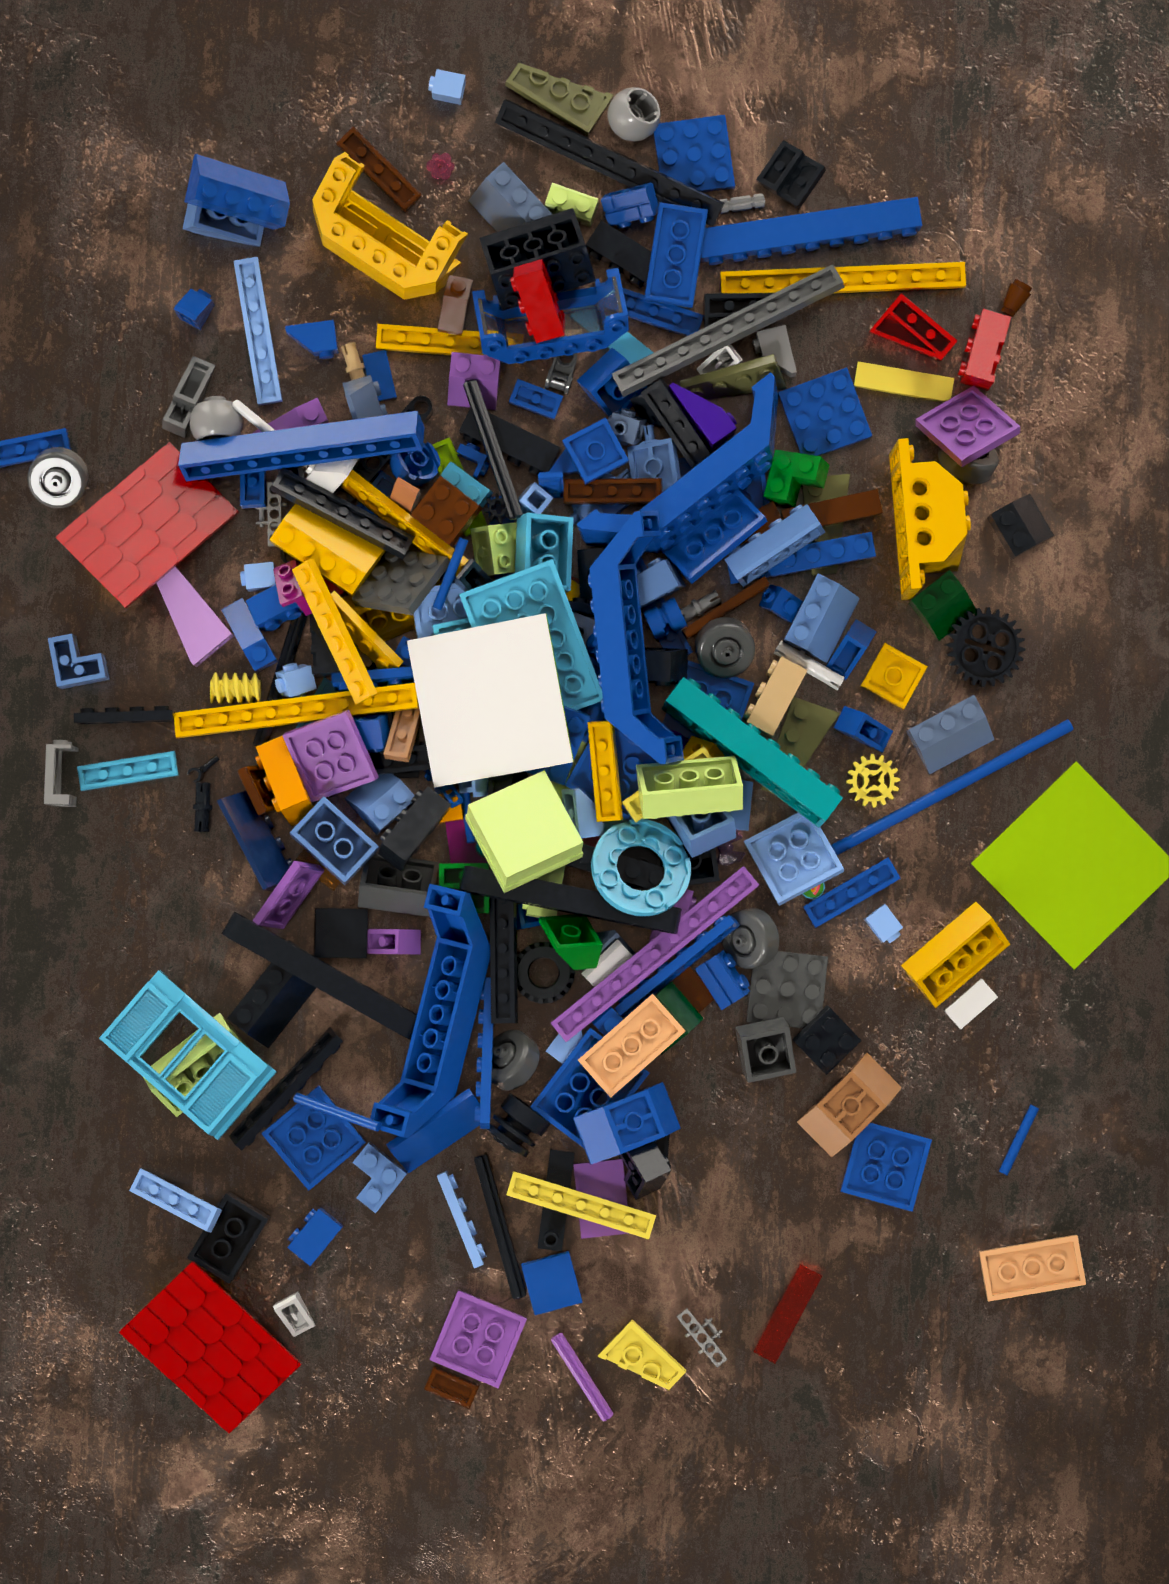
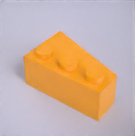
[255,736,314,827]

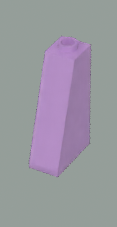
[157,567,234,667]

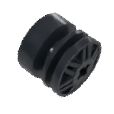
[487,1093,551,1157]

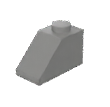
[752,325,797,378]

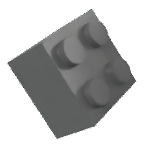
[735,1017,796,1083]

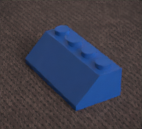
[184,154,290,230]

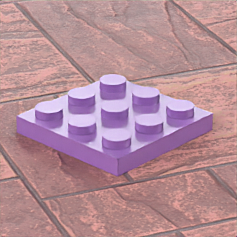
[916,386,1020,467]
[282,710,379,802]
[430,1289,527,1388]

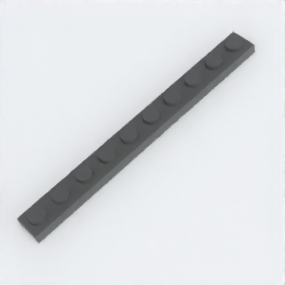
[612,264,845,397]

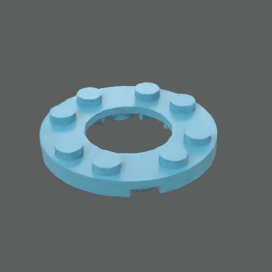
[591,819,691,916]

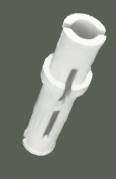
[773,640,845,691]

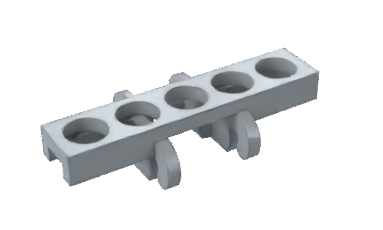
[256,482,287,547]
[676,1308,727,1367]

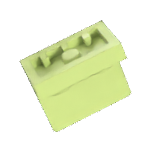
[470,522,517,576]

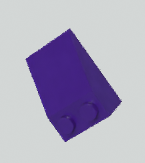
[669,383,737,452]

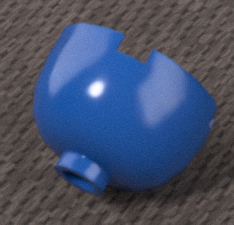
[390,442,440,486]

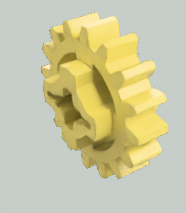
[846,754,900,808]

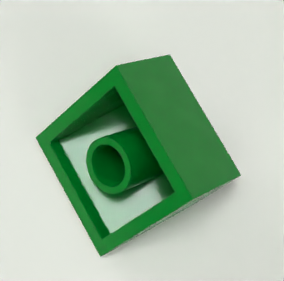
[539,915,603,970]

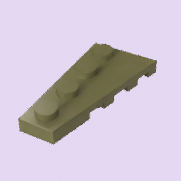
[505,63,614,136]
[680,354,787,399]
[801,474,850,577]
[760,697,840,794]

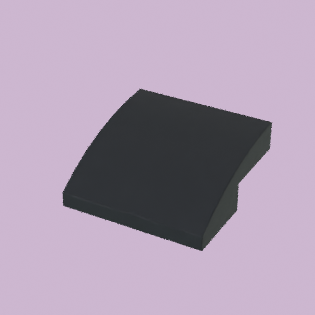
[756,140,826,210]
[314,908,368,959]

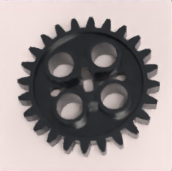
[945,607,1026,687]

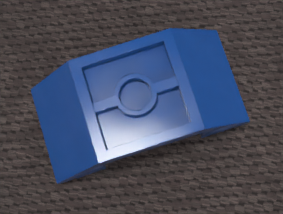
[573,1082,681,1165]

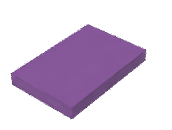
[253,861,324,929]
[573,1159,629,1239]

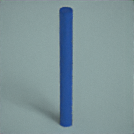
[293,1093,381,1132]

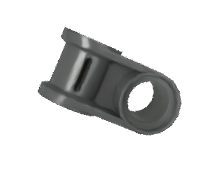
[544,353,578,395]

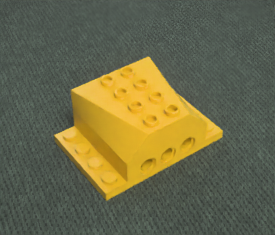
[889,438,971,600]

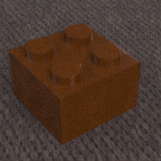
[410,475,483,547]

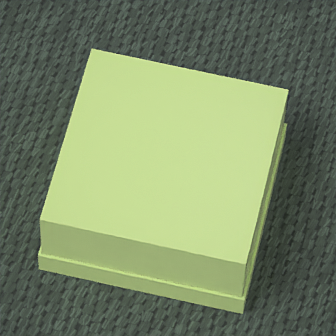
[465,770,583,893]

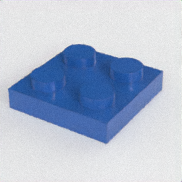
[562,417,629,485]

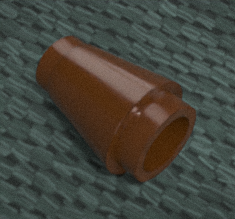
[1000,279,1032,317]

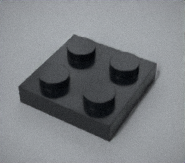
[792,1005,862,1075]

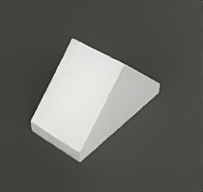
[697,344,743,375]
[273,1291,316,1337]

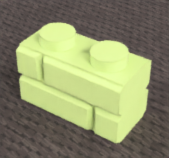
[544,183,599,227]

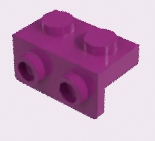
[273,559,312,616]

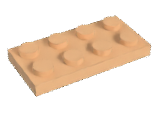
[578,994,685,1098]
[978,1235,1086,1302]

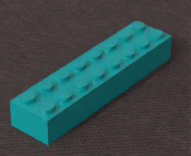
[661,677,843,828]

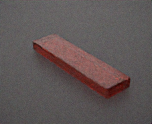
[753,1264,822,1364]

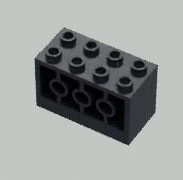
[479,208,596,311]

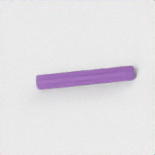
[551,1333,613,1422]

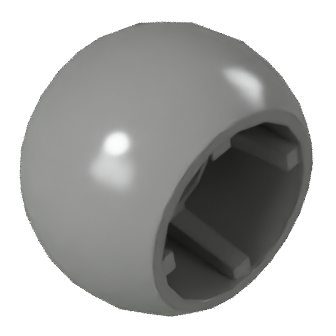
[607,87,661,142]
[190,396,243,441]

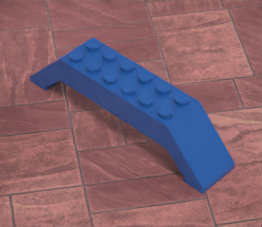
[577,372,778,553]
[588,511,684,764]
[370,884,490,1138]

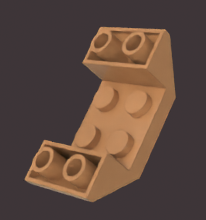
[797,1052,902,1157]

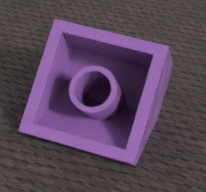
[447,352,501,411]

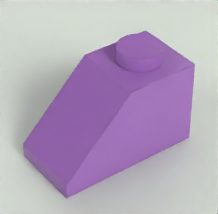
[367,929,421,954]

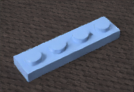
[129,1168,222,1233]
[437,1171,487,1268]

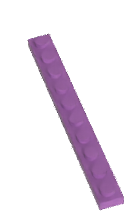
[551,866,759,1042]

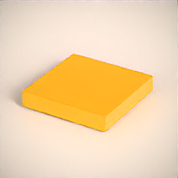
[861,643,928,710]

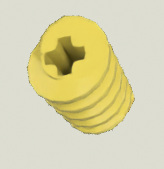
[210,672,261,704]

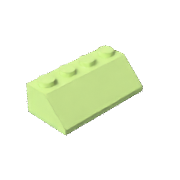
[636,756,743,819]
[143,1013,249,1117]

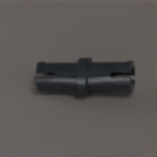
[193,782,212,832]

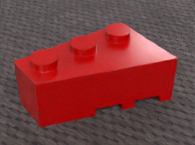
[510,259,565,343]
[869,293,958,361]

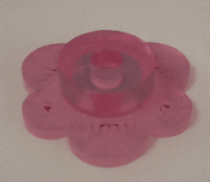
[426,153,455,180]

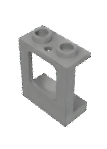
[44,740,79,807]

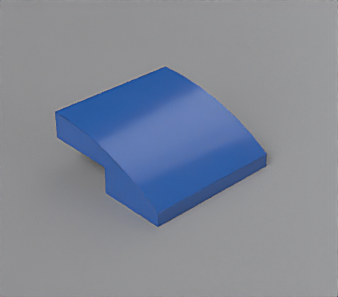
[521,1251,583,1315]

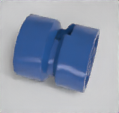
[643,597,688,641]

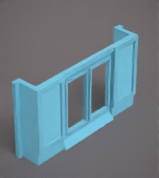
[99,970,277,1140]

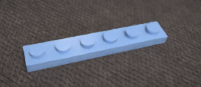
[234,257,283,406]

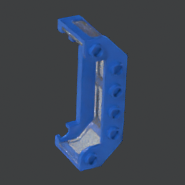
[472,268,629,364]

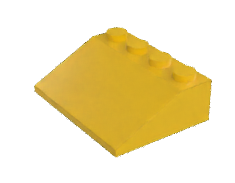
[269,504,385,597]

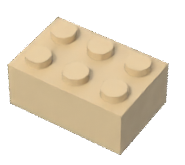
[743,656,807,739]

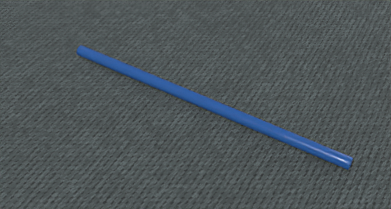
[831,719,1074,855]

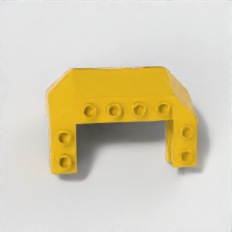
[312,152,468,300]

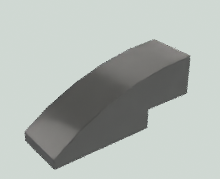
[162,356,216,438]

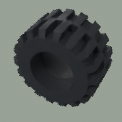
[517,941,575,1004]

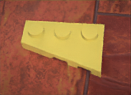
[598,1319,686,1390]

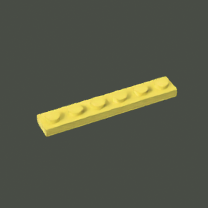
[506,1171,656,1239]

